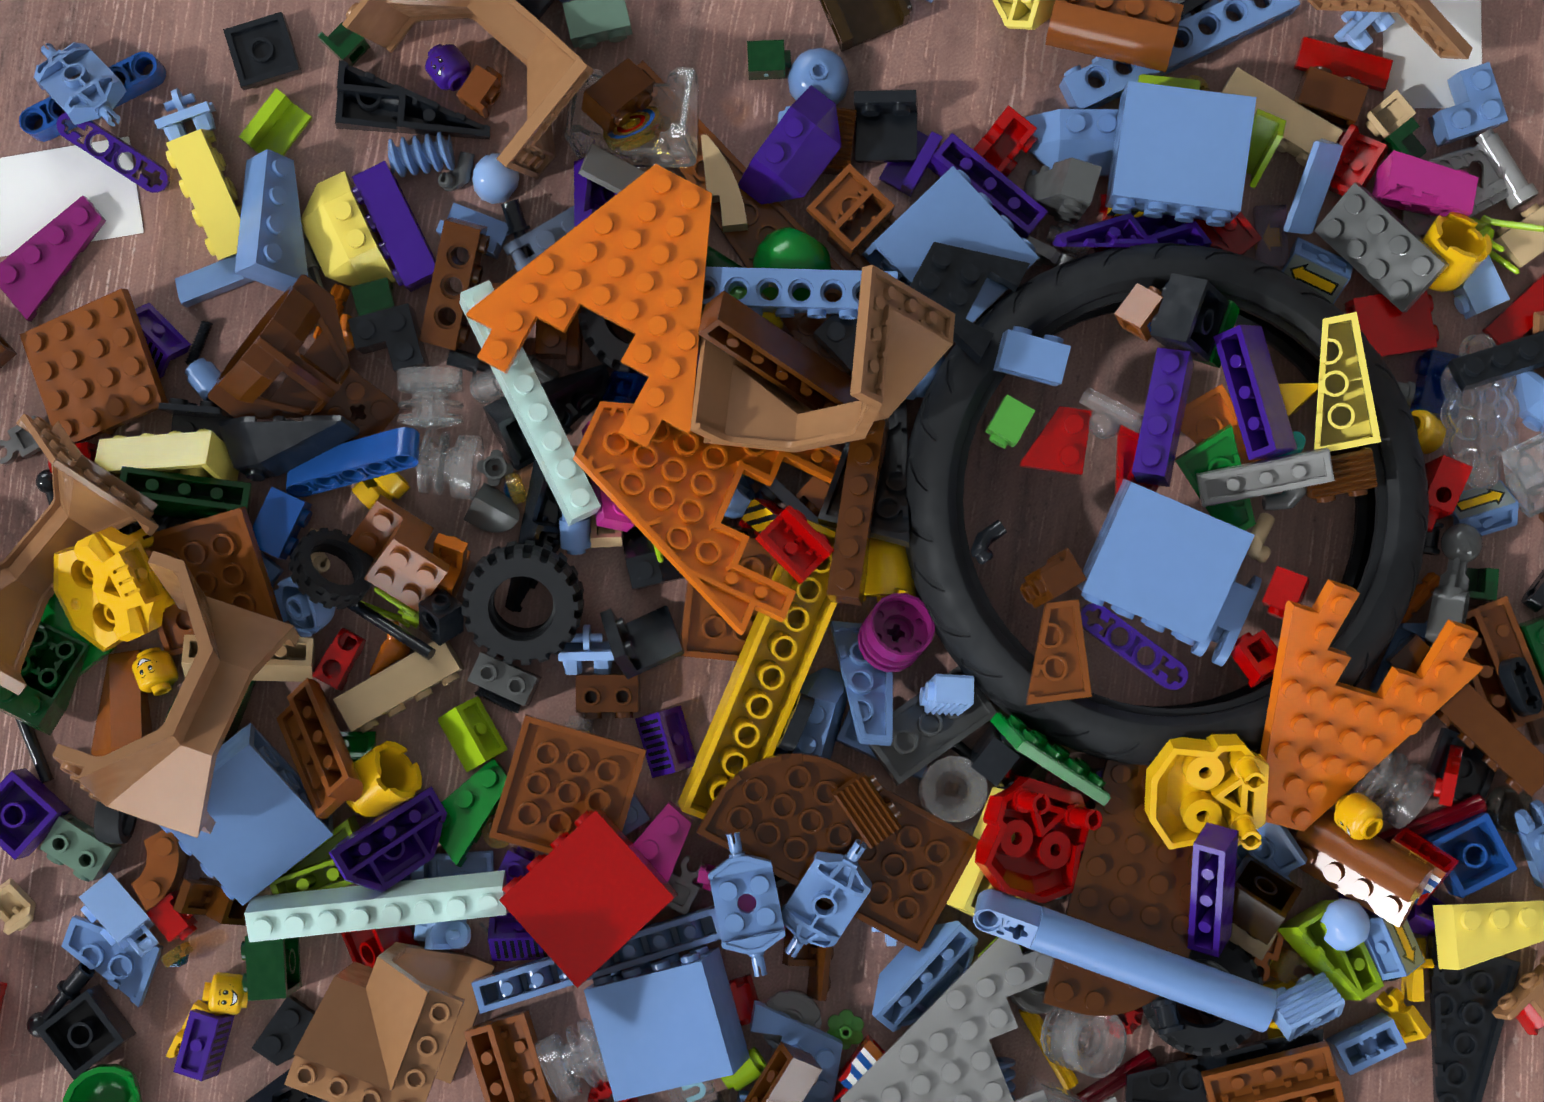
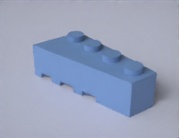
[235,149,308,292]

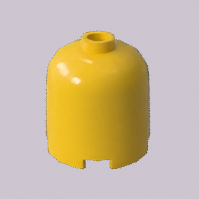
[1422,212,1492,292]
[863,538,917,603]
[346,741,422,817]

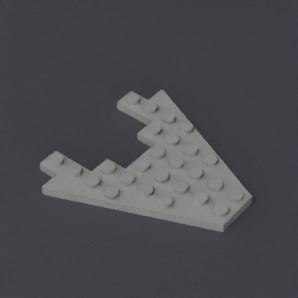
[840,937,1117,1102]

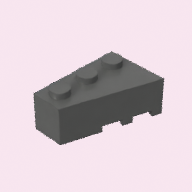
[1023,157,1102,225]

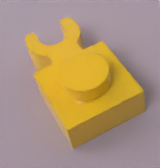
[1376,988,1432,1043]

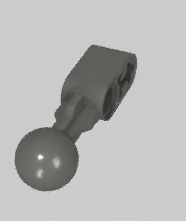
[1425,523,1483,646]

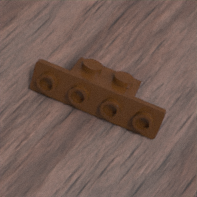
[782,899,834,1001]

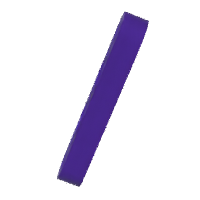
[56,112,170,193]
[1080,603,1188,690]

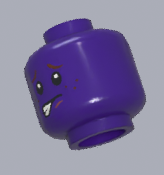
[425,44,471,91]

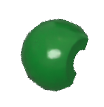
[752,227,832,301]
[63,1064,142,1102]

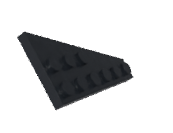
[818,398,910,548]
[1428,935,1520,1102]
[1124,1026,1324,1102]

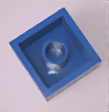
[1422,812,1518,898]

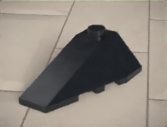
[483,364,615,471]
[219,415,360,482]
[623,527,748,590]

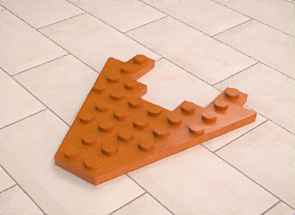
[466,164,713,449]
[573,401,842,635]
[1260,579,1483,832]

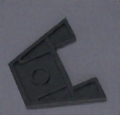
[910,242,1030,364]

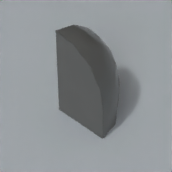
[463,483,520,533]

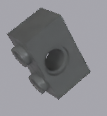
[467,652,542,706]

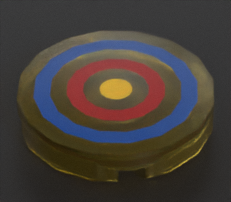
[603,106,664,151]

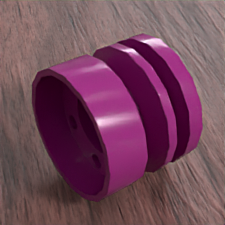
[858,593,935,672]

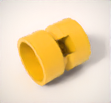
[351,472,411,510]

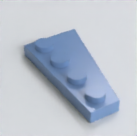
[830,621,893,746]

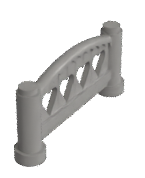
[1387,129,1539,239]

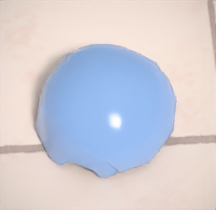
[472,153,519,204]
[1321,898,1371,951]

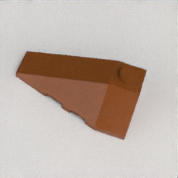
[91,650,153,756]

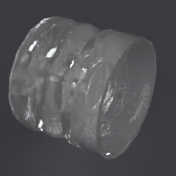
[397,367,464,429]
[416,429,484,501]
[1350,749,1436,829]
[918,756,988,822]
[1041,1006,1127,1078]
[536,1018,609,1102]

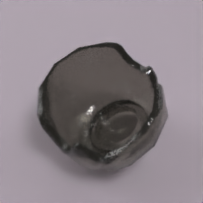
[1485,785,1533,834]

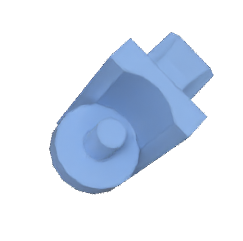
[1334,11,1395,51]
[154,88,216,141]
[558,624,615,675]
[414,919,471,950]

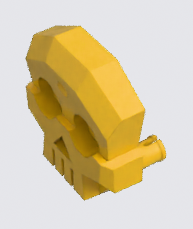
[53,526,175,652]
[1145,734,1269,850]

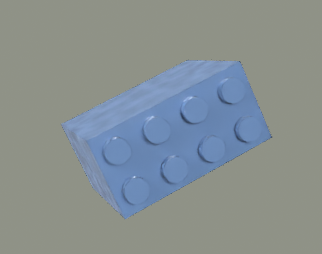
[1105,81,1257,227]
[862,166,1039,322]
[1077,479,1255,646]
[159,723,333,906]
[584,945,750,1102]

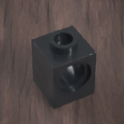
[418,588,464,646]

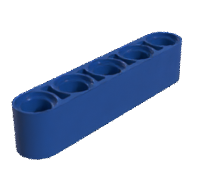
[19,51,166,142]
[286,427,420,497]

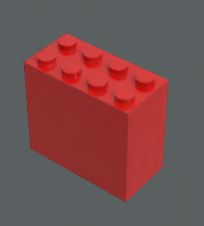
[499,810,679,988]

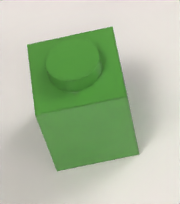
[985,394,1036,449]

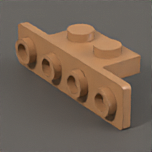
[1492,955,1544,1020]

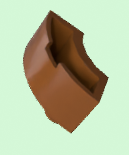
[131,830,190,911]

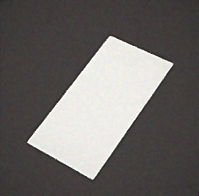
[1383,0,1482,109]
[0,137,144,257]

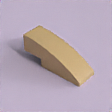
[701,134,748,232]

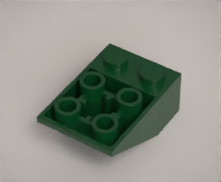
[0,621,90,736]

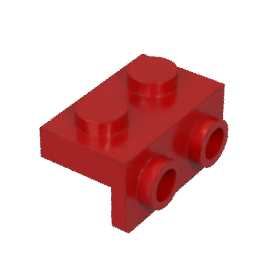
[1328,124,1388,196]
[755,505,834,584]

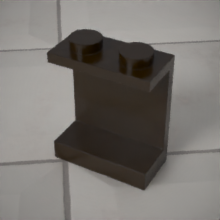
[819,0,913,52]

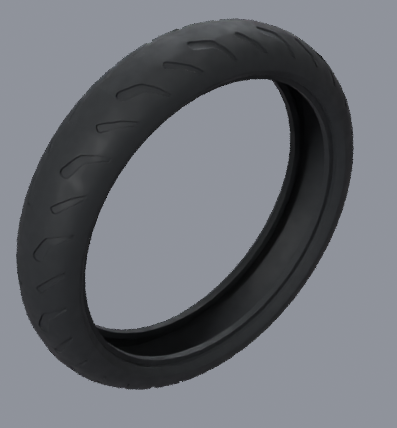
[905,243,1429,766]

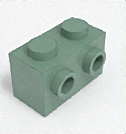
[562,0,633,49]
[39,814,123,882]

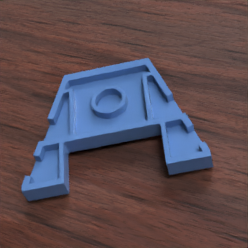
[737,1000,843,1102]

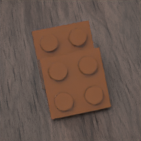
[806,163,897,271]
[348,494,451,612]

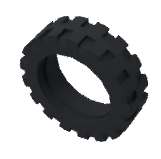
[288,528,373,610]

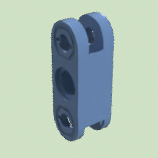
[1191,575,1262,666]

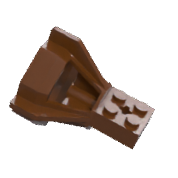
[208,274,402,442]

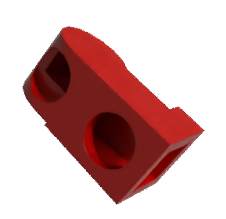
[312,628,366,691]

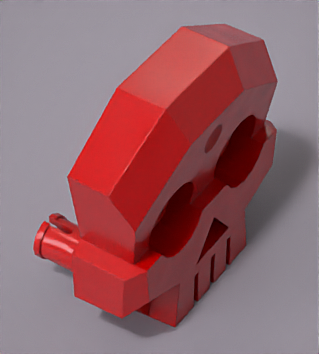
[975,775,1103,904]

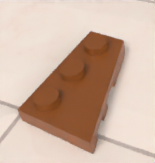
[1026,599,1092,705]

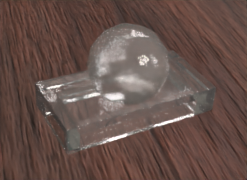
[1079,387,1143,439]

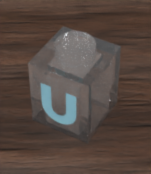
[667,1080,718,1102]

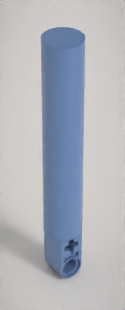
[973,889,1278,1033]

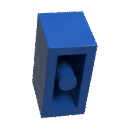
[252,486,312,560]

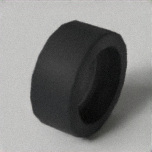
[94,801,137,844]

